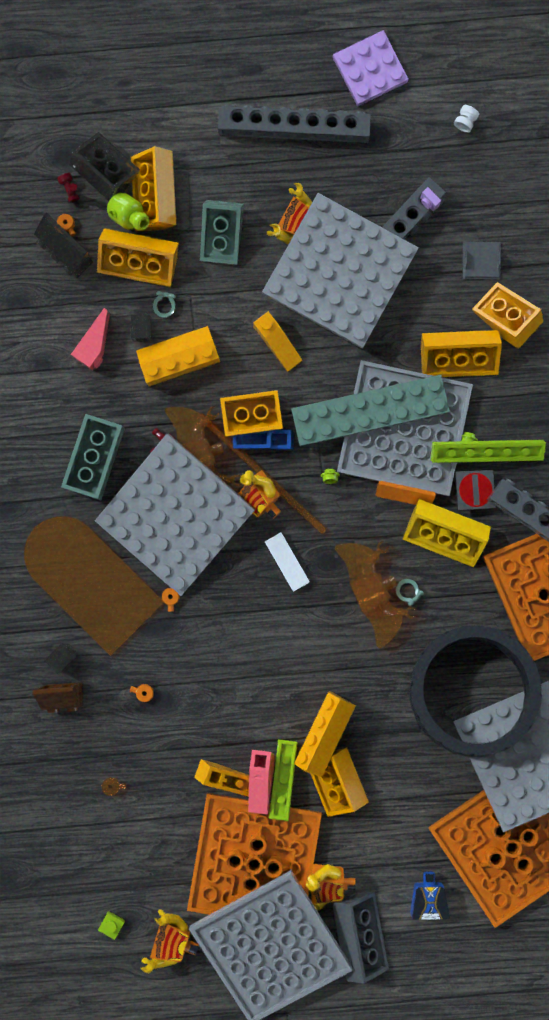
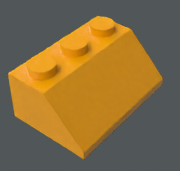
[220,390,283,437]
[310,748,369,817]

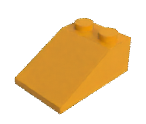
[472,282,544,349]

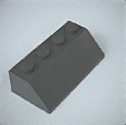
[332,891,389,984]

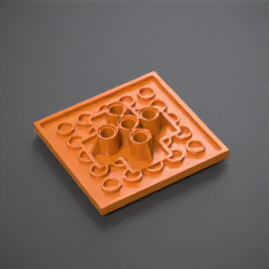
[483,534,549,661]
[428,790,549,928]
[187,793,322,915]

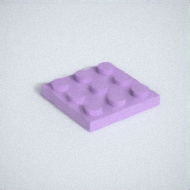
[333,30,408,106]

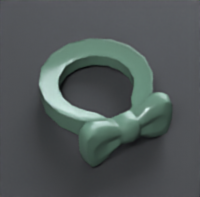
[153,291,176,317]
[396,579,424,607]

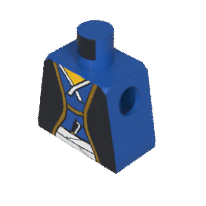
[410,872,450,920]

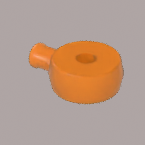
[57,214,76,237]
[162,587,180,612]
[130,684,154,702]

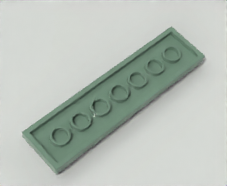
[291,375,450,446]

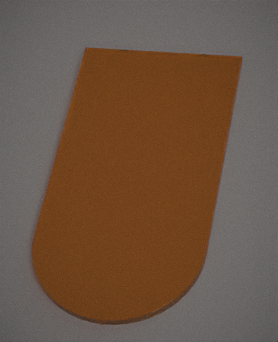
[24,516,163,656]

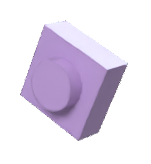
[420,187,441,211]

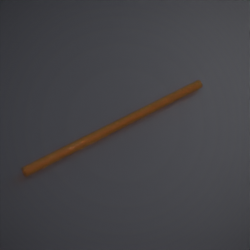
[197,413,327,534]

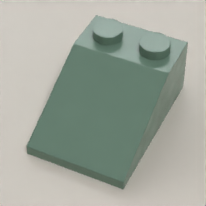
[200,200,244,265]

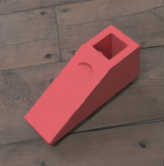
[248,750,276,815]

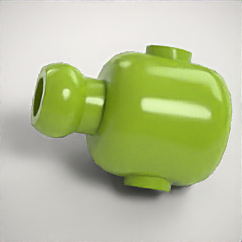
[107,193,149,231]

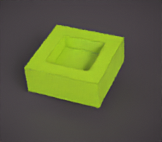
[98,911,125,940]

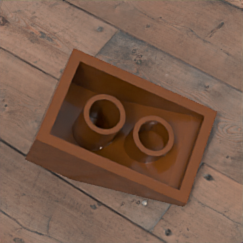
[32,682,84,713]

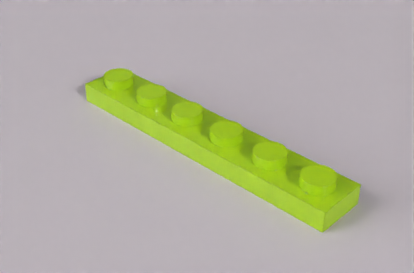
[431,440,546,463]

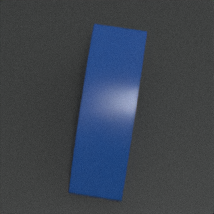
[233,430,294,450]

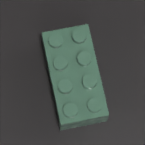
[61,414,125,500]

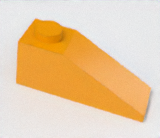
[253,311,303,372]
[194,759,249,797]

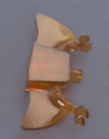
[165,406,242,486]
[335,540,417,648]

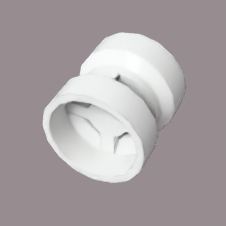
[454,105,479,132]

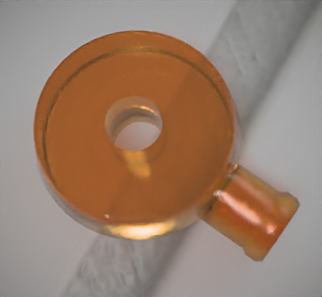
[102,777,126,796]

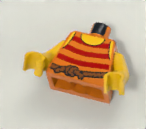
[267,183,312,244]
[238,470,281,519]
[306,864,356,911]
[141,910,199,973]

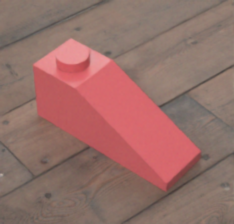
[71,308,110,371]

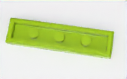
[269,740,297,821]

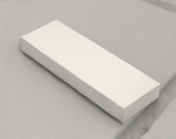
[265,533,310,592]

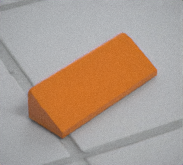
[375,481,436,505]

